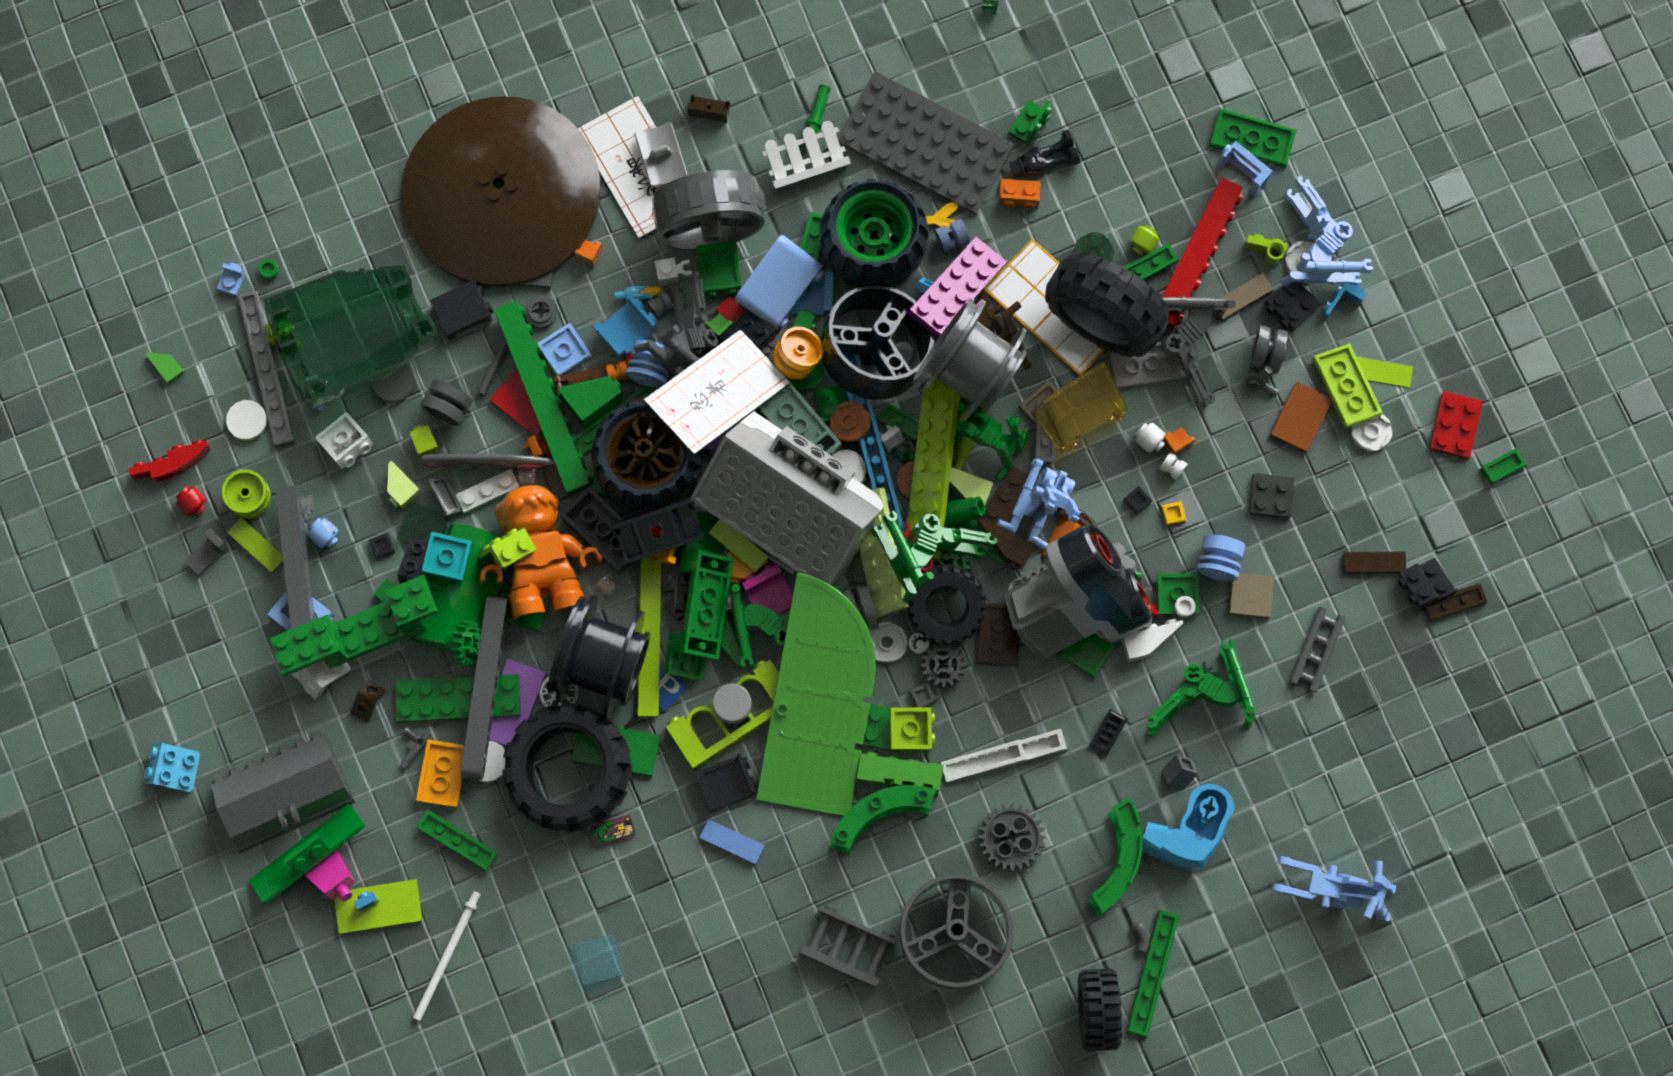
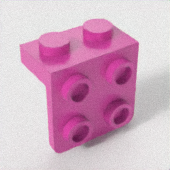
[742,564,793,614]

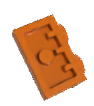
[999,179,1041,209]

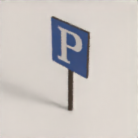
[624,663,689,729]

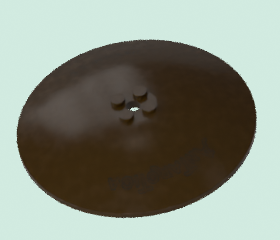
[401,96,601,286]

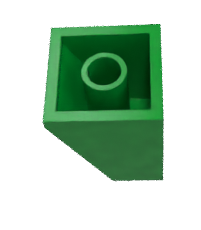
[558,376,624,429]

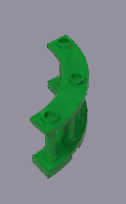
[829,785,936,854]
[1087,797,1143,917]

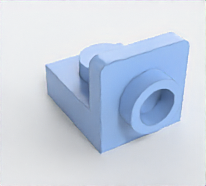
[217,263,245,297]

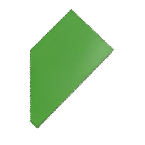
[146,352,185,384]

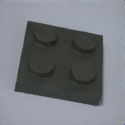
[1249,473,1295,519]

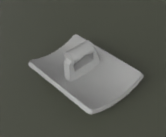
[634,122,688,187]

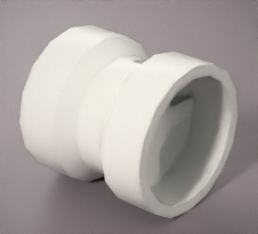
[1159,452,1187,480]

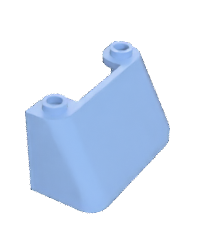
[735,235,825,332]

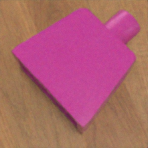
[304,850,355,902]

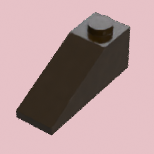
[977,517,1035,570]

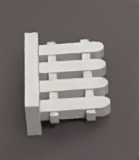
[762,121,851,189]

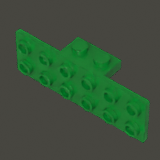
[249,803,366,904]

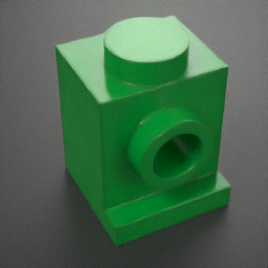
[792,310,817,332]

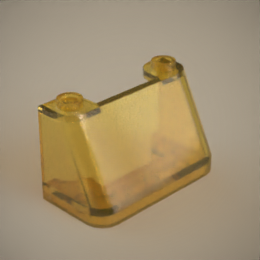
[1033,362,1128,453]

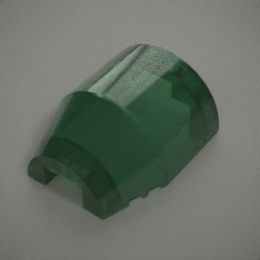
[263,265,438,409]

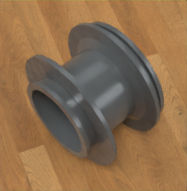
[912,298,1027,422]

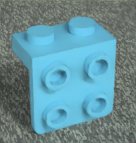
[144,743,200,792]

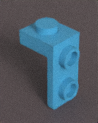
[1322,281,1367,321]

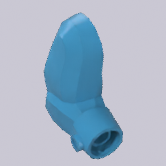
[1142,784,1234,871]

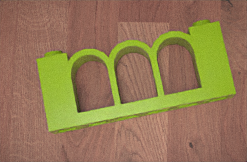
[666,659,779,771]

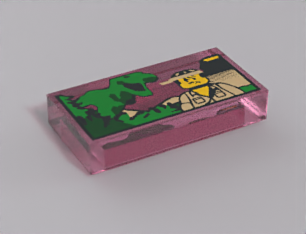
[590,815,636,846]

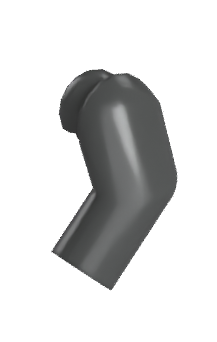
[1131,922,1151,953]

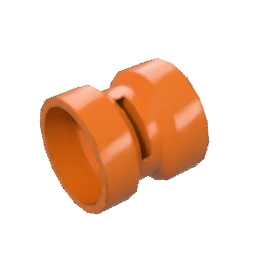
[606,360,630,381]

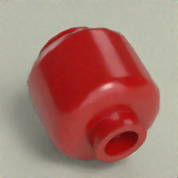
[176,486,206,516]

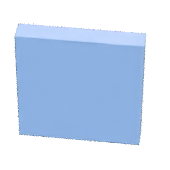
[538,323,592,376]

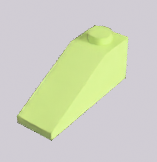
[949,467,993,505]

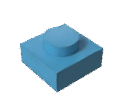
[354,891,379,912]

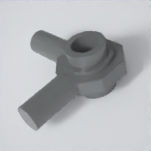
[1245,366,1279,397]

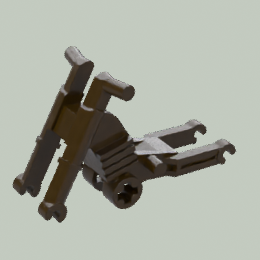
[974,289,1032,370]

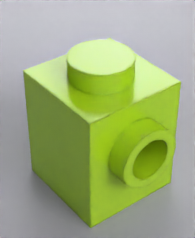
[409,424,439,458]

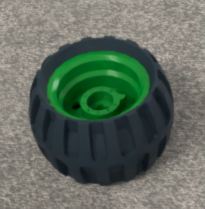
[820,179,929,287]

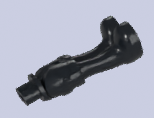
[1009,130,1081,177]

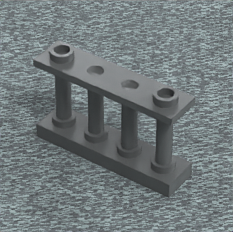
[799,905,897,988]

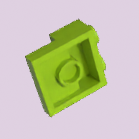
[889,708,935,750]

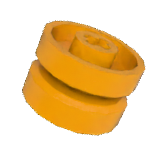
[772,327,824,379]

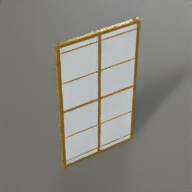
[984,238,1106,377]

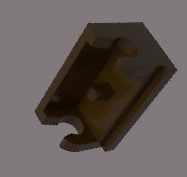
[688,94,731,122]

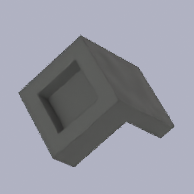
[1162,754,1198,790]

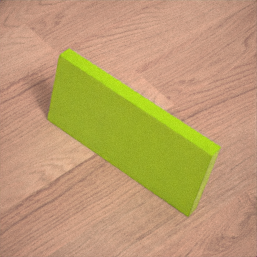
[1312,343,1383,429]
[334,879,423,934]

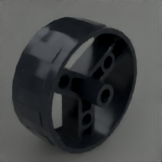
[820,285,934,400]

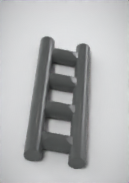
[1290,607,1345,693]

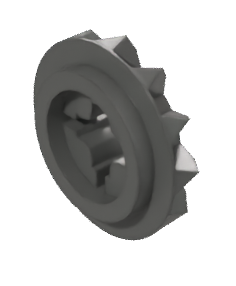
[525,296,557,328]

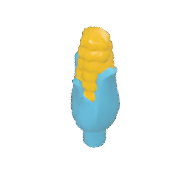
[614,285,663,302]

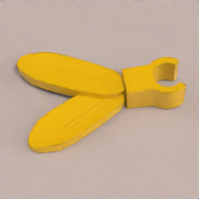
[925,202,959,227]

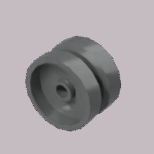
[1250,325,1288,374]
[420,380,473,426]
[841,585,879,631]

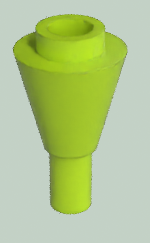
[954,435,976,470]

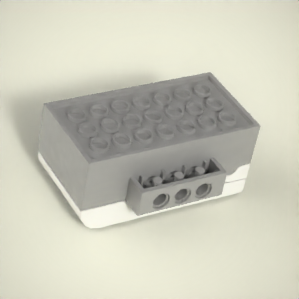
[691,411,883,586]

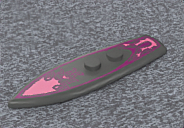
[420,454,556,471]

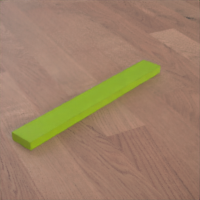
[638,555,662,717]

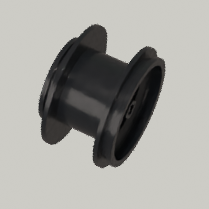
[547,595,651,719]

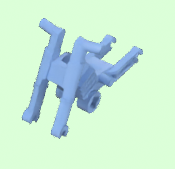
[1281,176,1373,286]
[996,458,1080,550]
[1272,856,1396,922]

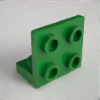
[1008,99,1052,146]

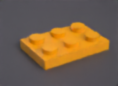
[416,739,465,808]

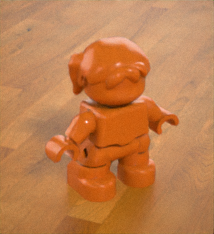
[479,485,602,622]

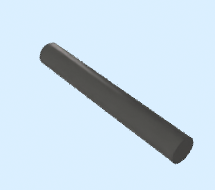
[478,339,508,396]

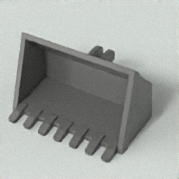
[210,730,355,853]

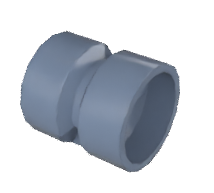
[934,219,970,254]

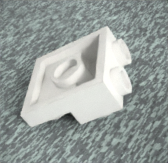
[315,412,374,469]

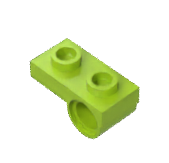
[1245,234,1288,265]

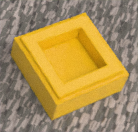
[1161,501,1186,526]

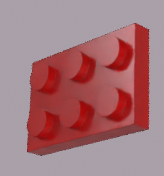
[1429,391,1483,460]

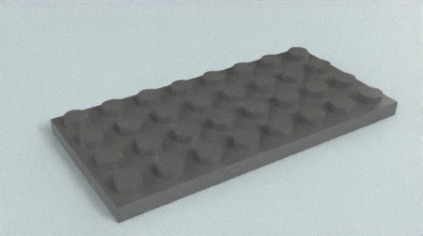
[838,71,1014,214]

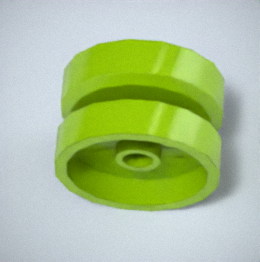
[222,470,271,519]

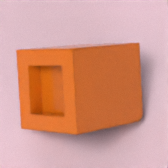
[575,240,603,267]
[1163,427,1195,455]

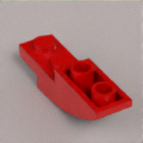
[128,440,211,483]

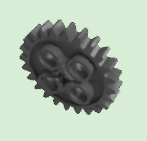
[978,803,1046,872]

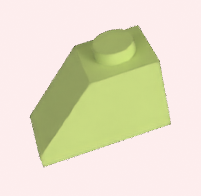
[387,461,422,510]

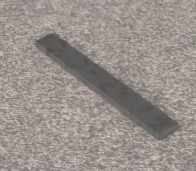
[237,290,295,448]

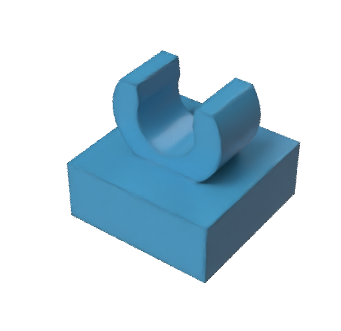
[916,277,934,298]

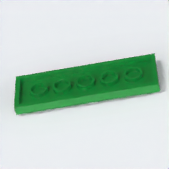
[396,674,521,722]

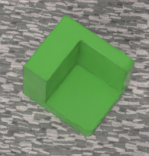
[705,313,733,342]

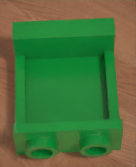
[696,240,742,299]

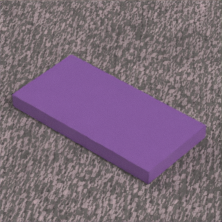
[490,659,547,746]

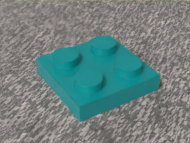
[421,532,472,582]

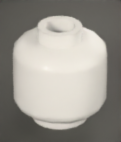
[1135,423,1165,453]

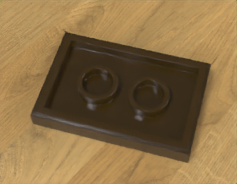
[976,603,1019,667]

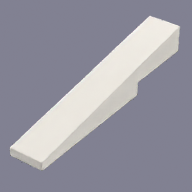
[941,729,1067,783]

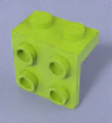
[478,528,537,569]

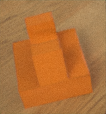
[523,436,551,458]

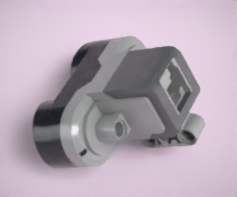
[1005,524,1153,658]

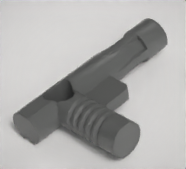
[400,727,431,769]

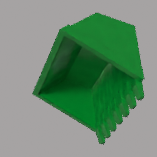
[408,523,513,657]

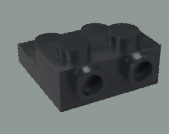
[1264,282,1321,332]
[1398,558,1456,612]

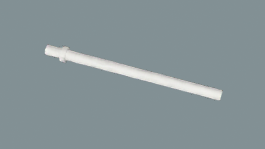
[413,891,481,1021]

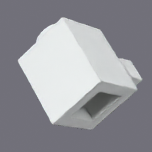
[655,258,692,287]

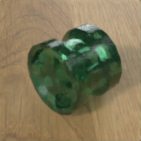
[981,0,999,15]

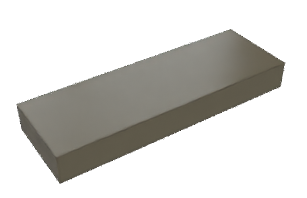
[1215,273,1274,321]

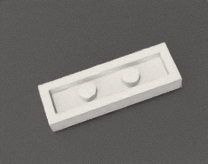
[455,469,520,514]

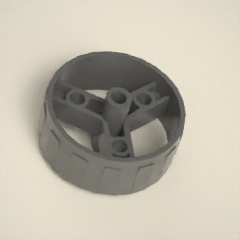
[651,170,765,251]
[899,874,1014,991]

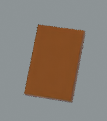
[1270,382,1332,453]

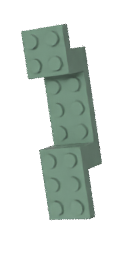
[754,376,867,485]

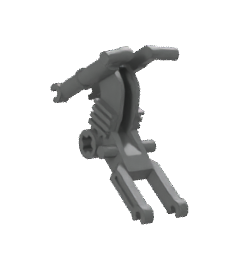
[634,272,718,377]
[1161,296,1236,406]

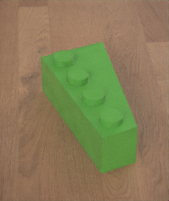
[857,752,944,795]

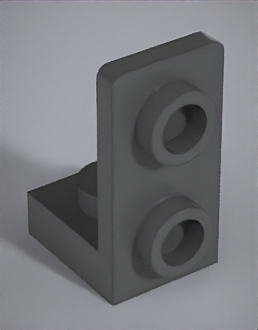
[185,529,228,575]

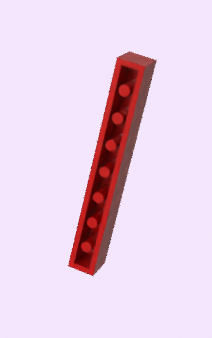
[1162,177,1244,330]

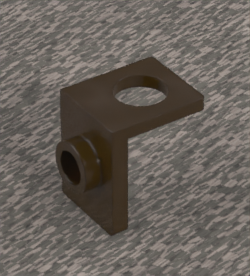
[350,681,386,722]

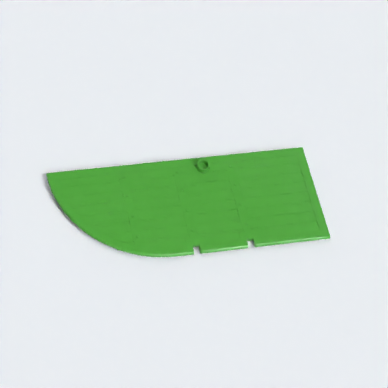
[756,572,876,816]

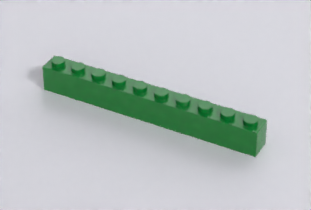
[494,300,592,496]

